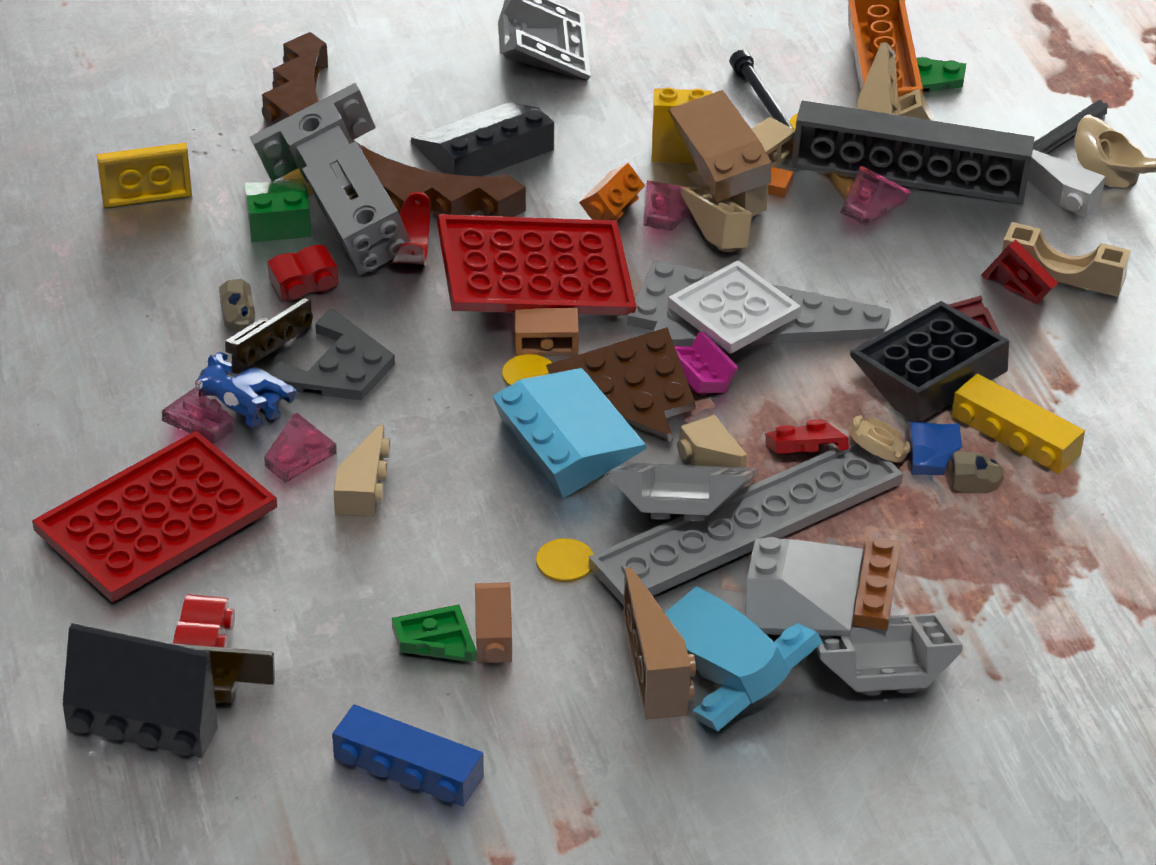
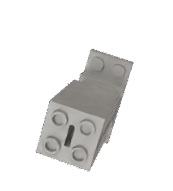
[250,83,411,276]

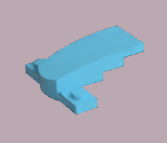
[665,586,823,731]

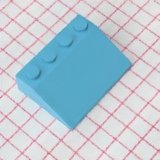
[492,368,647,499]

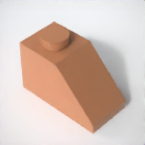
[475,582,512,663]

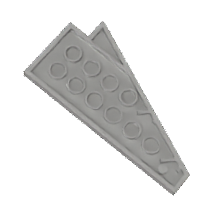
[627,260,891,347]

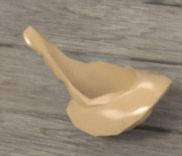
[1074,115,1156,188]

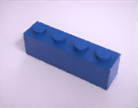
[332,704,484,807]

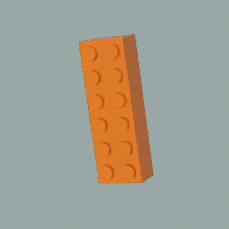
[848,0,923,97]

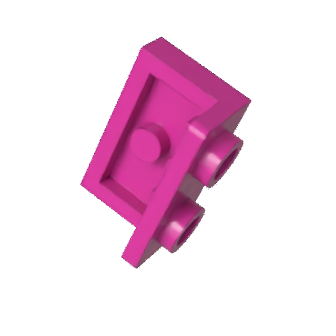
[675,332,737,394]

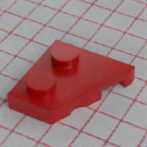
[981,239,1058,305]
[765,419,849,454]

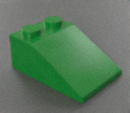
[244,178,311,242]

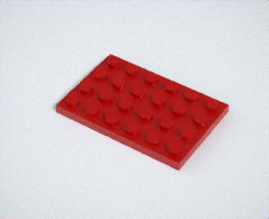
[437,214,637,316]
[32,430,277,602]

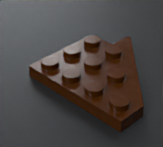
[546,327,696,442]

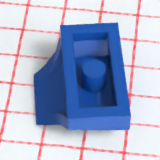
[907,421,962,475]

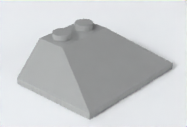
[498,0,591,80]
[609,462,758,521]
[745,537,863,636]
[815,613,963,695]

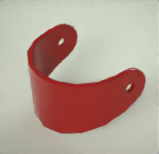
[390,192,430,266]

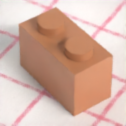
[515,308,579,357]

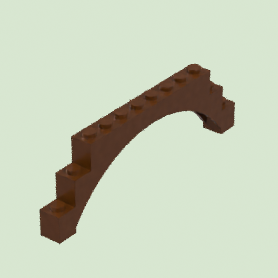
[262,32,526,217]

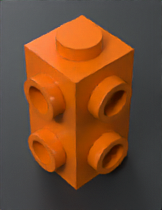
[579,162,645,220]

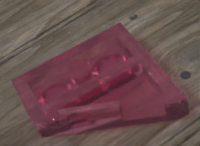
[840,166,911,226]
[643,180,691,231]
[162,387,234,444]
[264,413,337,483]

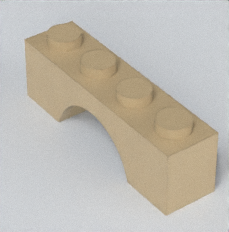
[1002,222,1131,297]

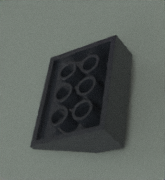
[411,102,554,176]
[850,301,1009,422]
[62,623,218,758]

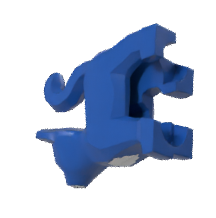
[195,352,297,427]

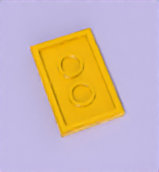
[97,142,192,208]

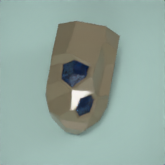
[219,279,255,333]
[950,451,1004,493]

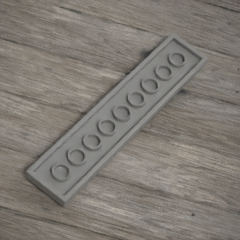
[588,440,903,605]

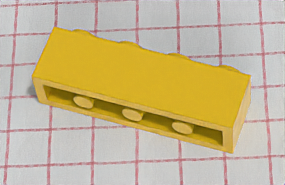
[952,373,1085,474]

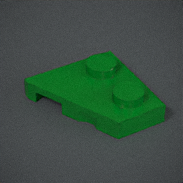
[916,57,967,92]
[391,604,477,662]

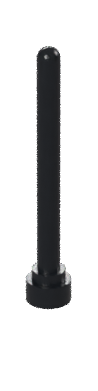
[729,49,795,130]

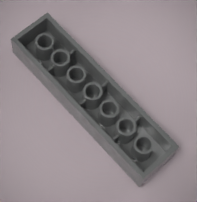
[791,100,1035,204]

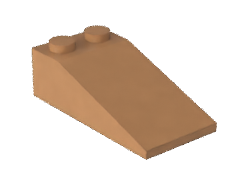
[669,90,772,203]
[623,567,696,720]

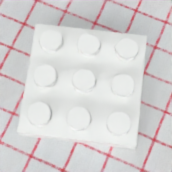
[668,260,801,354]

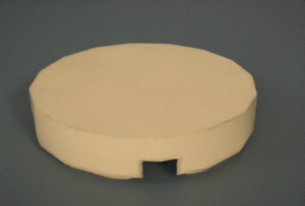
[848,415,911,462]

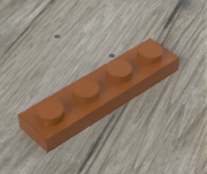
[853,536,901,631]

